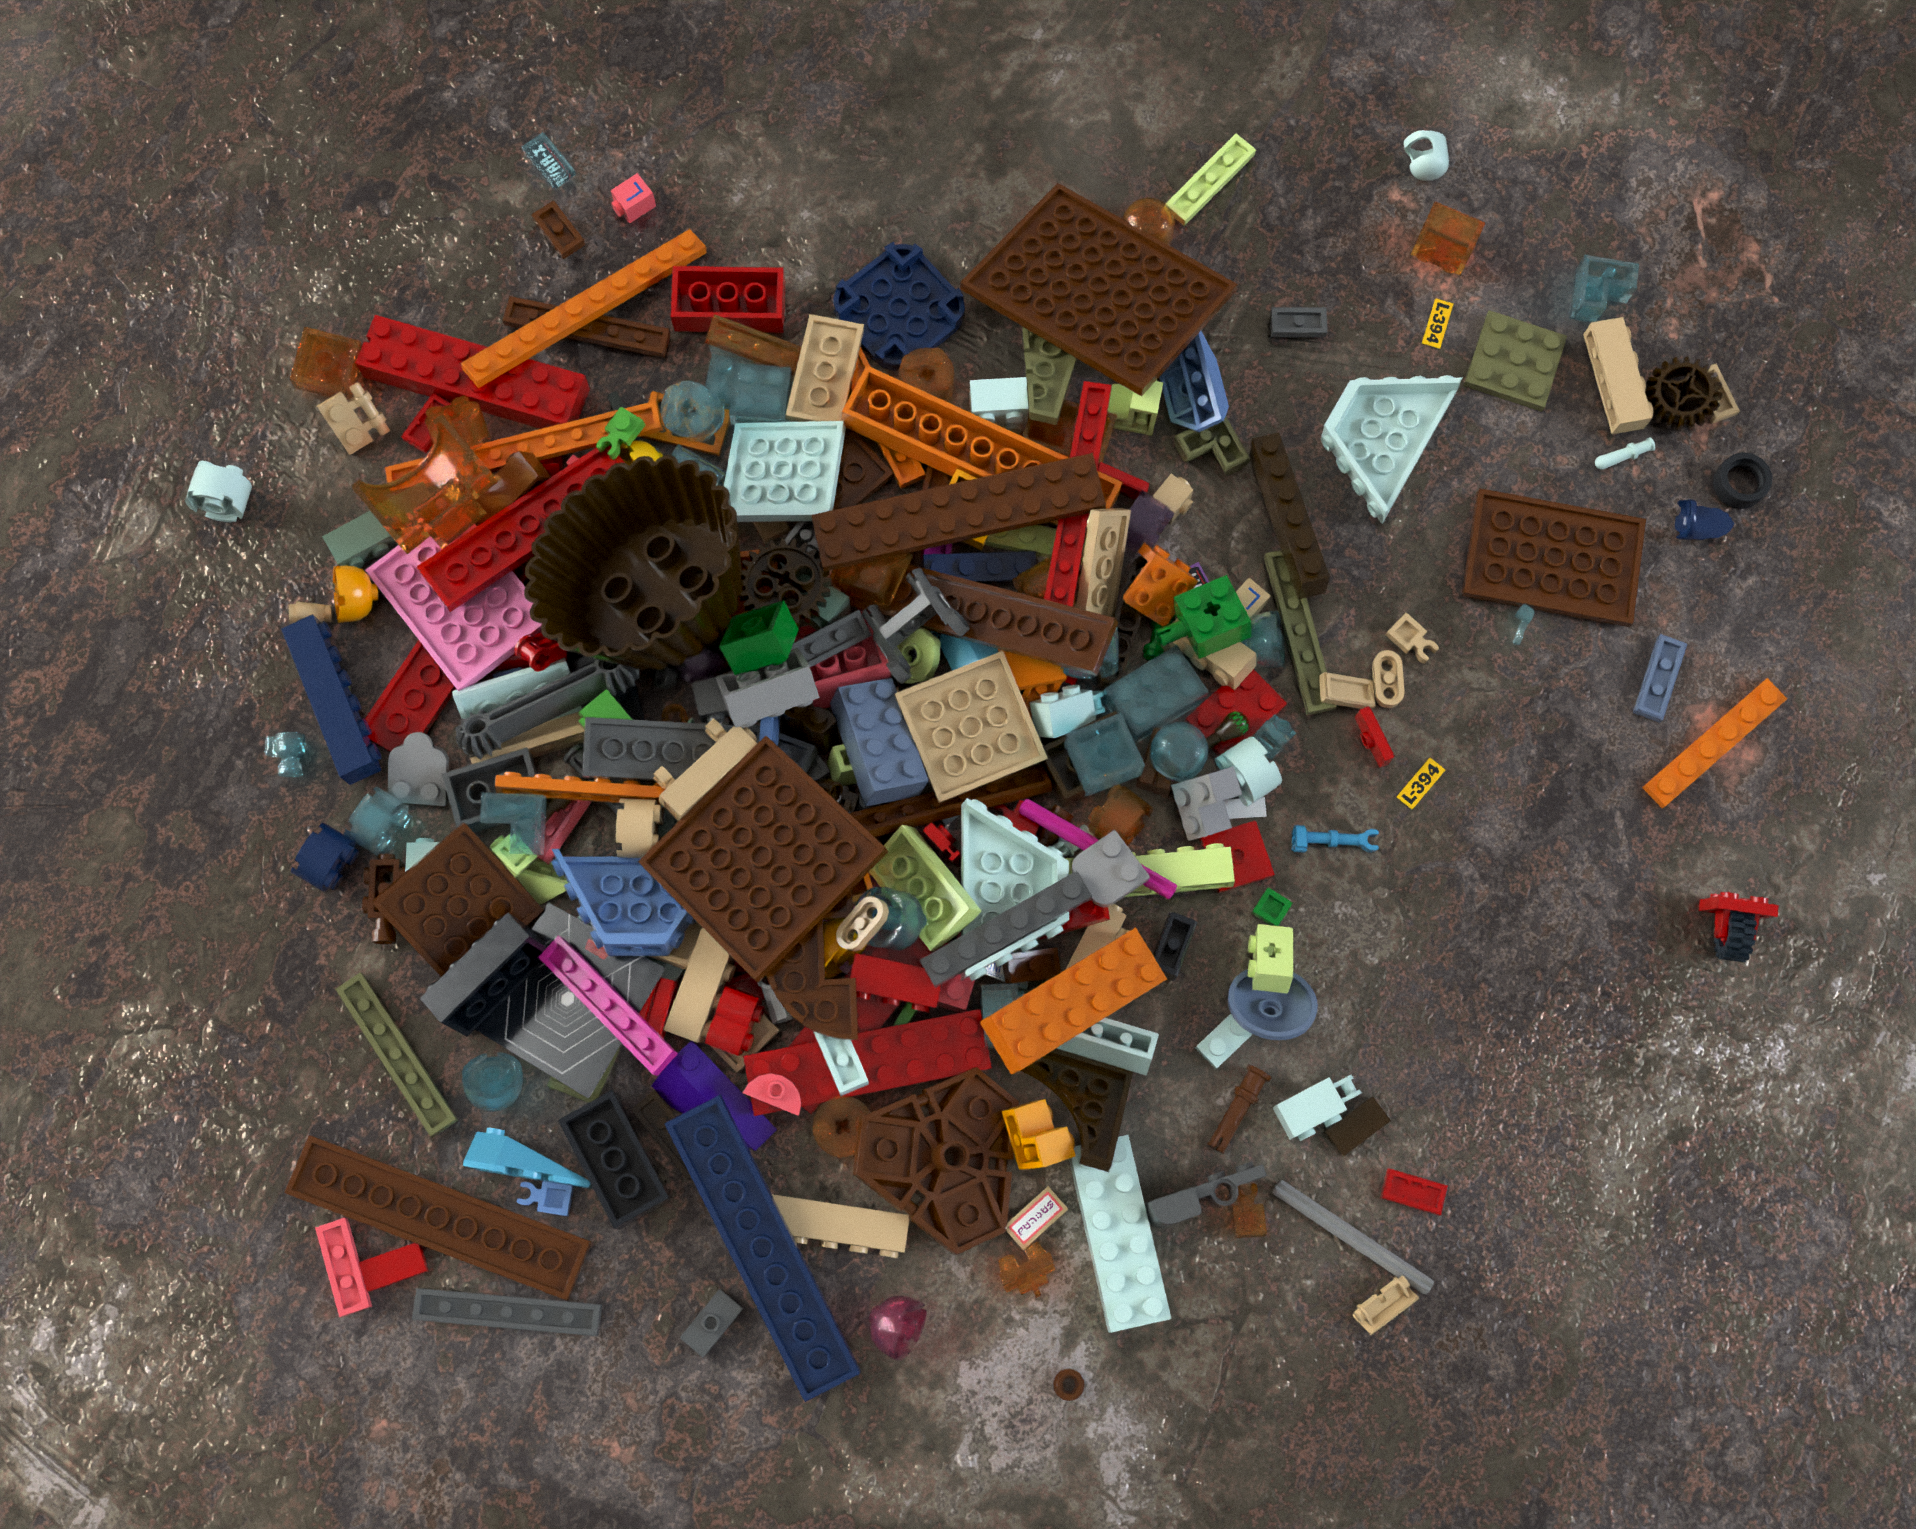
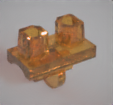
[998,1242,1056,1298]

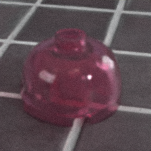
[869,1295,927,1361]

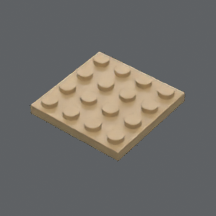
[894,651,1048,803]

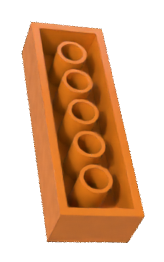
[980,927,1167,1075]

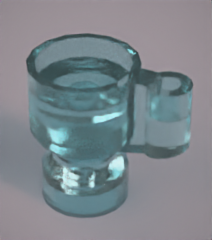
[265,732,306,777]

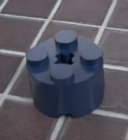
[291,823,360,892]

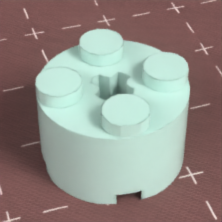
[185,461,252,522]
[1215,737,1282,807]

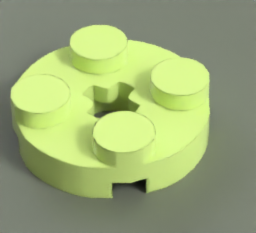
[887,627,941,684]

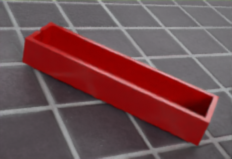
[355,315,590,429]

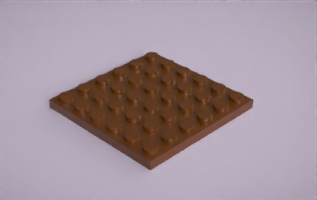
[638,736,888,982]

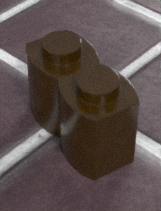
[780,703,839,754]

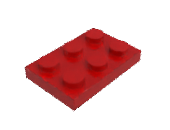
[1185,669,1287,756]

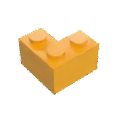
[1002,1099,1076,1170]

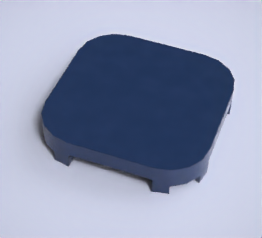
[833,242,965,371]

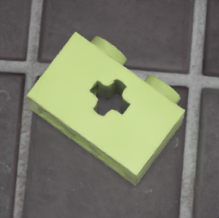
[1248,924,1293,994]

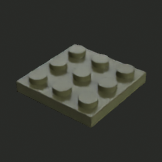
[1463,310,1567,412]

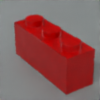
[850,953,941,1012]

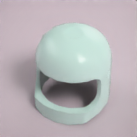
[1404,130,1449,181]

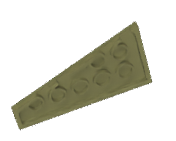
[1022,326,1078,425]

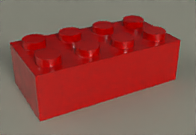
[671,266,786,333]

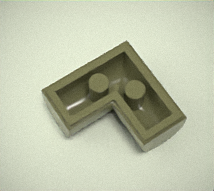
[1174,416,1250,475]

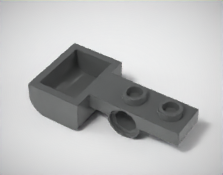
[1145,1162,1267,1228]

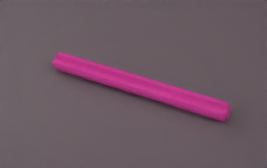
[1019,799,1177,899]

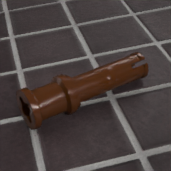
[1207,1064,1272,1154]

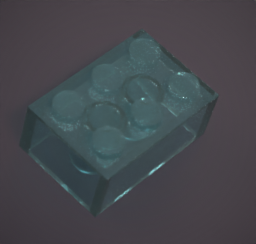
[1102,645,1209,744]

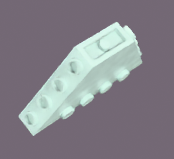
[1321,375,1462,524]
[961,798,1069,981]

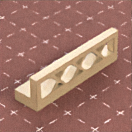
[470,712,584,764]

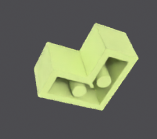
[1105,380,1163,435]

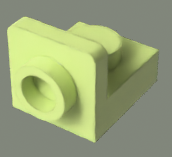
[489,832,538,878]

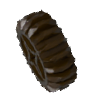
[1645,356,1723,431]

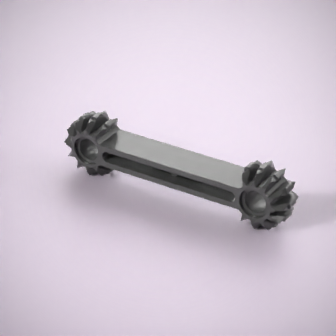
[455,659,640,760]

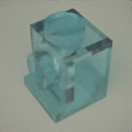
[1253,715,1296,760]

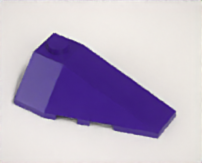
[651,1041,777,1151]

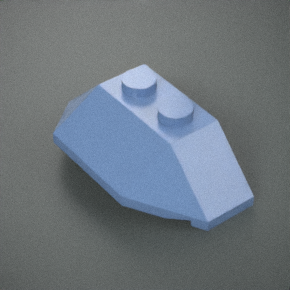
[1159,331,1229,432]

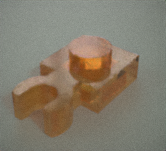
[1232,1183,1267,1238]

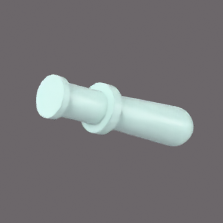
[1595,437,1656,469]

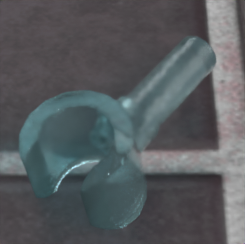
[1513,604,1535,645]

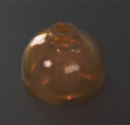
[1122,197,1175,245]

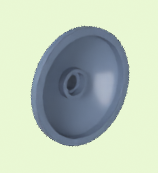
[1227,969,1318,1040]

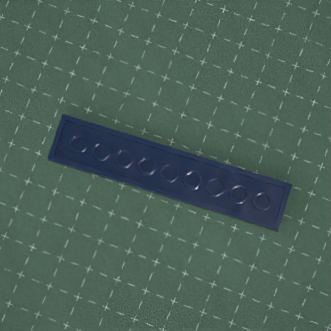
[664,1094,861,1402]

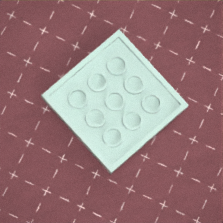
[724,421,846,522]

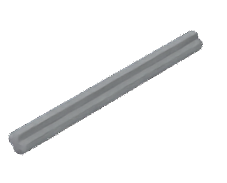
[1272,1180,1434,1294]

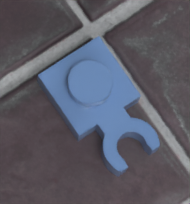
[517,1181,575,1217]

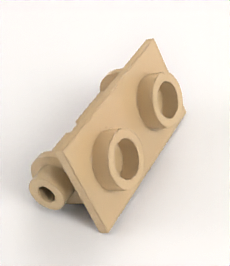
[1353,1275,1419,1335]

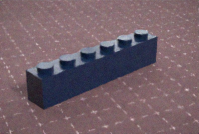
[281,614,382,785]

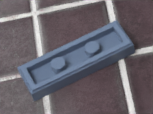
[1633,634,1687,723]

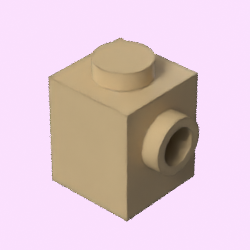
[1148,474,1193,525]

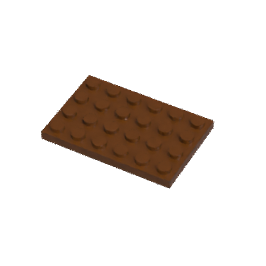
[1462,488,1646,627]

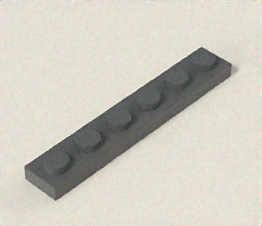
[920,871,1092,988]
[412,1288,602,1336]

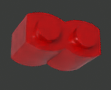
[705,986,765,1056]

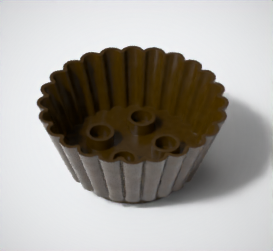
[524,455,742,670]

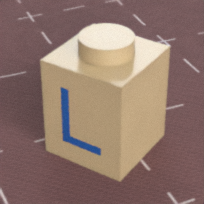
[1236,578,1271,621]

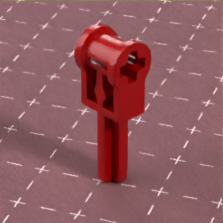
[514,632,567,672]

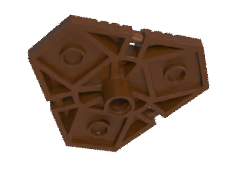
[853,1067,1019,1255]

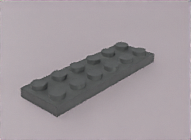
[582,717,760,781]

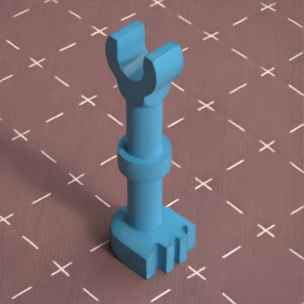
[1292,825,1379,853]

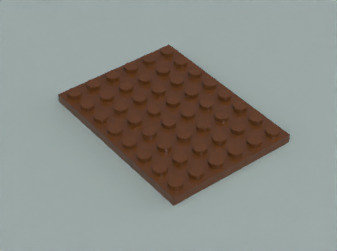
[960,183,1237,397]

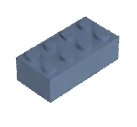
[830,678,929,807]

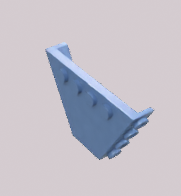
[551,849,697,956]

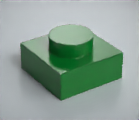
[1251,887,1293,926]

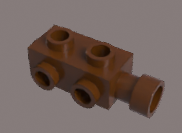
[362,853,406,945]

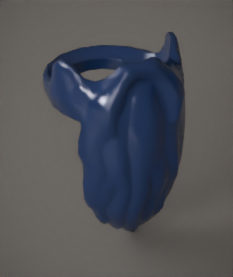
[1675,499,1735,540]

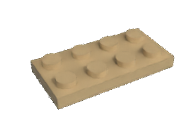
[786,314,864,422]
[1074,508,1131,618]

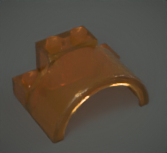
[352,415,498,554]

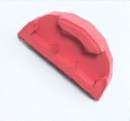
[742,1073,801,1116]

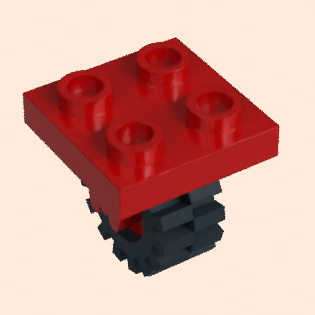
[1698,892,1779,963]

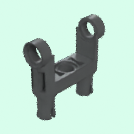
[862,568,970,684]

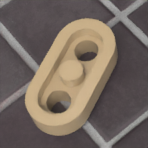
[1372,650,1405,708]
[836,896,889,951]

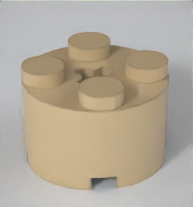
[616,798,664,858]

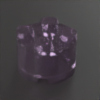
[1125,490,1174,556]

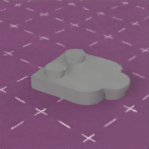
[387,732,449,806]
[1072,830,1150,907]

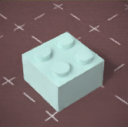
[969,377,1029,434]

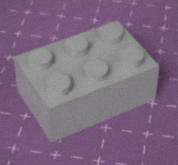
[716,648,820,728]

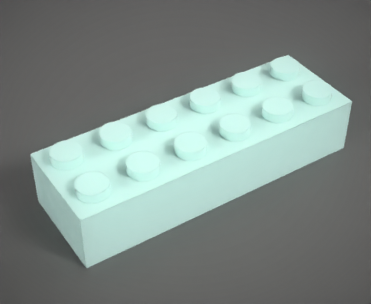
[1069,1135,1171,1333]

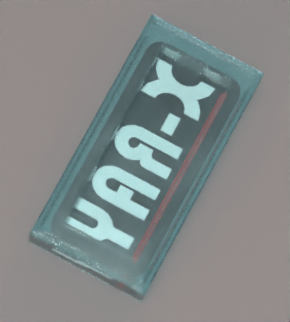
[521,132,576,189]

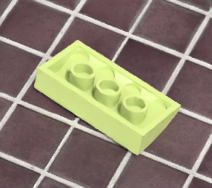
[869,825,982,952]

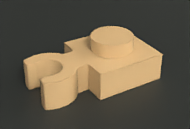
[1385,613,1439,664]

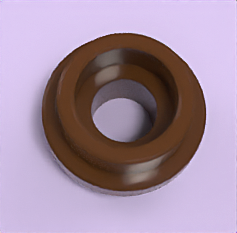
[1053,1369,1084,1401]

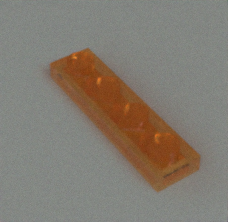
[705,314,802,376]

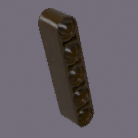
[1096,556,1148,691]

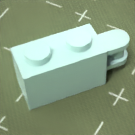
[1030,685,1105,738]
[1272,1075,1361,1141]

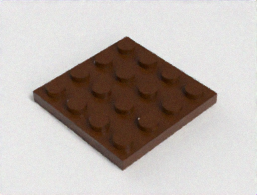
[371,822,544,977]

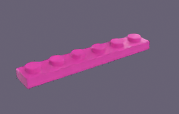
[538,935,678,1076]

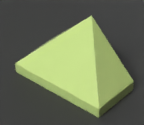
[516,859,568,905]

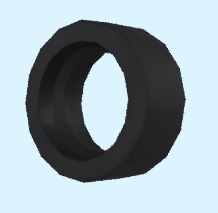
[1713,452,1772,509]

